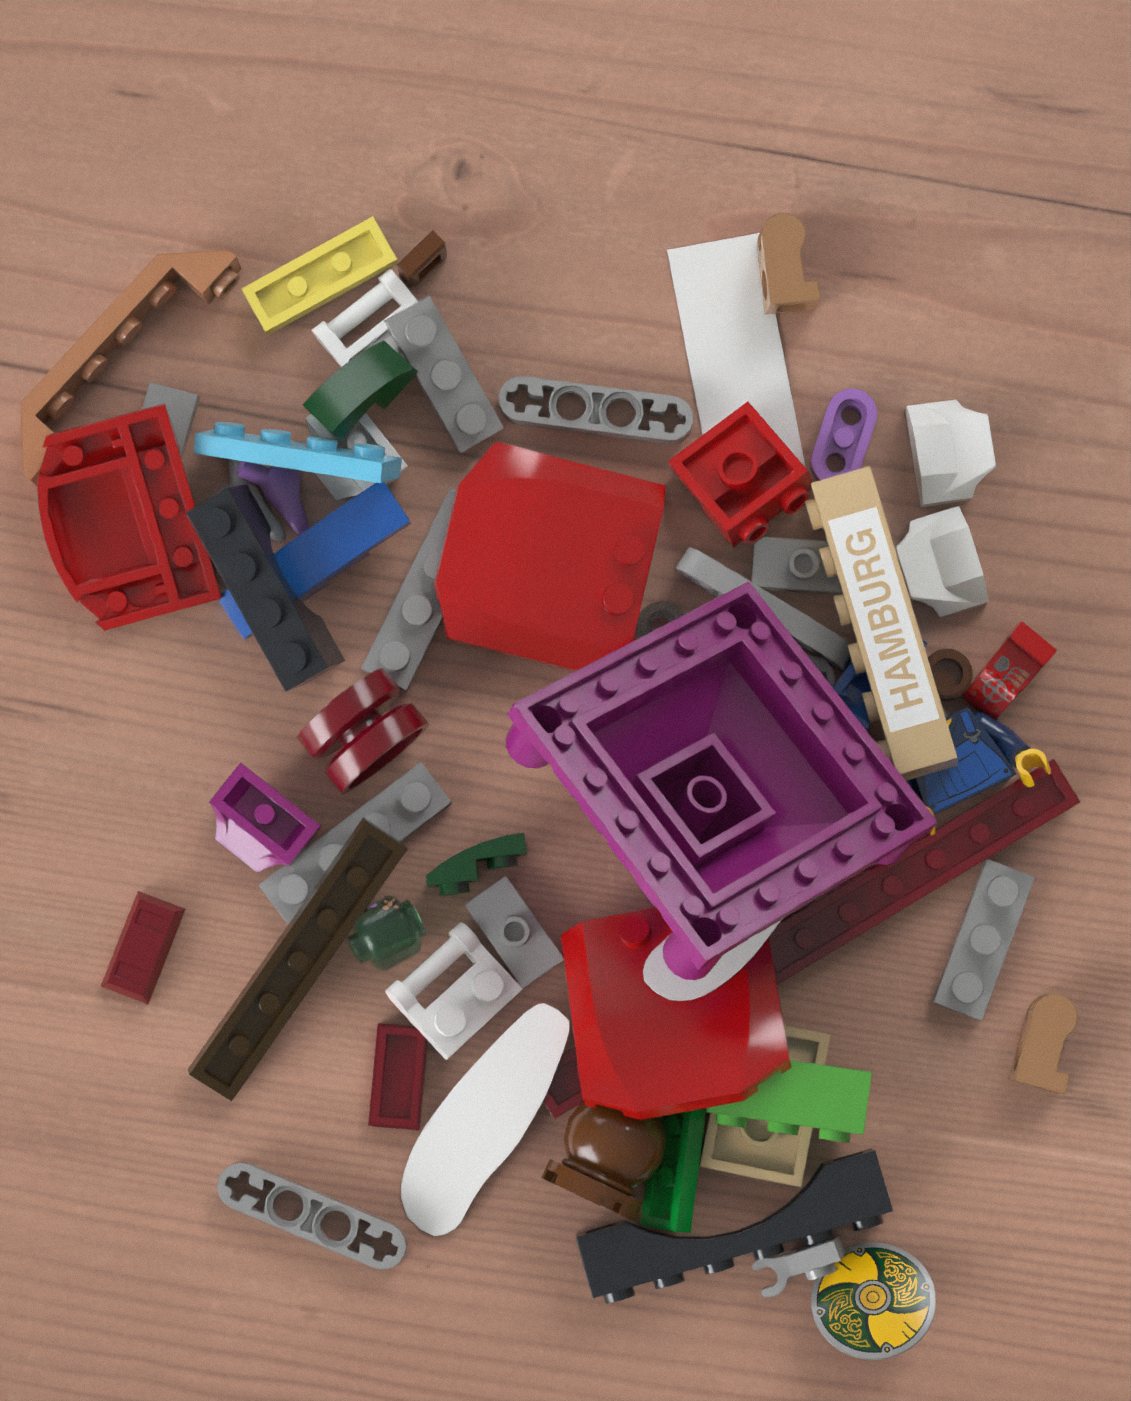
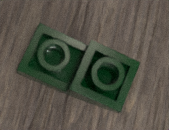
[303,340,418,440]
[426,833,527,896]

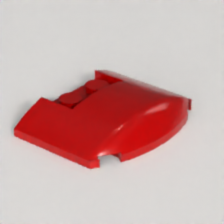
[37,403,222,631]

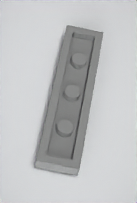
[361,488,456,692]
[258,762,452,924]

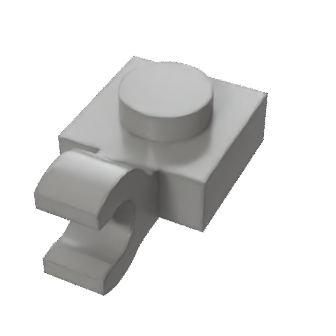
[752,1234,846,1297]

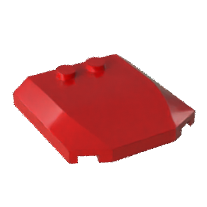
[434,441,666,672]
[561,907,792,1120]

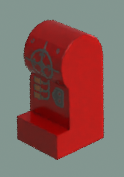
[962,621,1057,720]

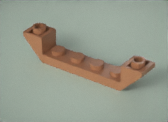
[20,250,241,486]

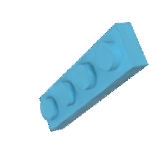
[194,422,402,483]

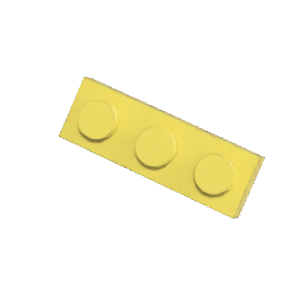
[241,216,398,336]

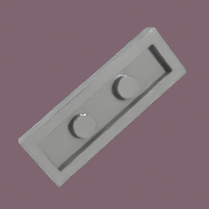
[384,296,504,453]
[932,859,1035,1021]

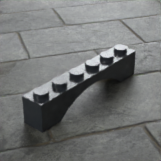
[576,1148,893,1304]

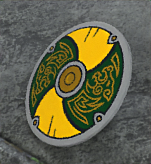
[811,1243,936,1360]

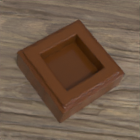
[397,230,447,288]

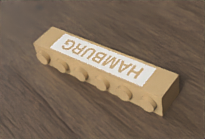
[805,466,958,781]

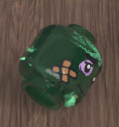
[346,895,426,971]

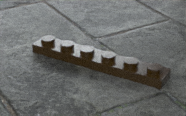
[188,817,408,1101]

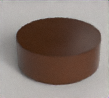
[928,649,973,701]

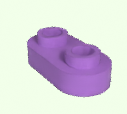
[810,389,877,481]

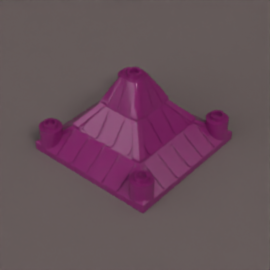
[505,581,938,980]

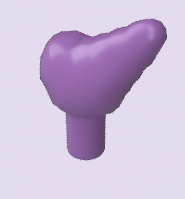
[236,461,309,535]

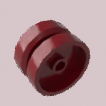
[297,668,429,794]

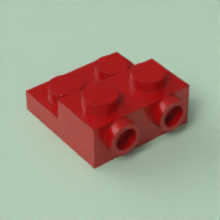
[668,401,812,548]

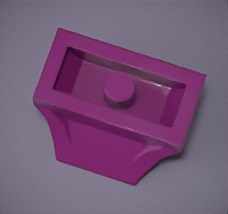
[209,762,322,873]

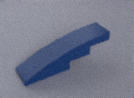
[218,482,411,640]

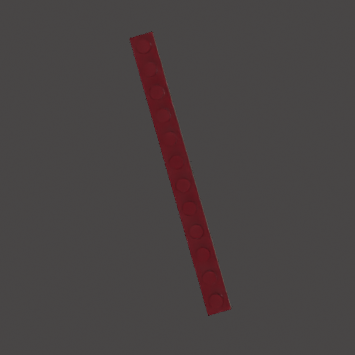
[543,759,1080,1119]

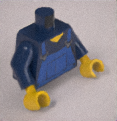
[906,707,1051,835]

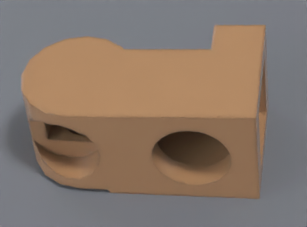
[757,213,821,315]
[1009,994,1078,1095]

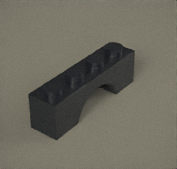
[186,484,345,692]

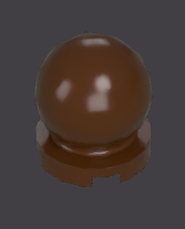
[541,1100,666,1222]

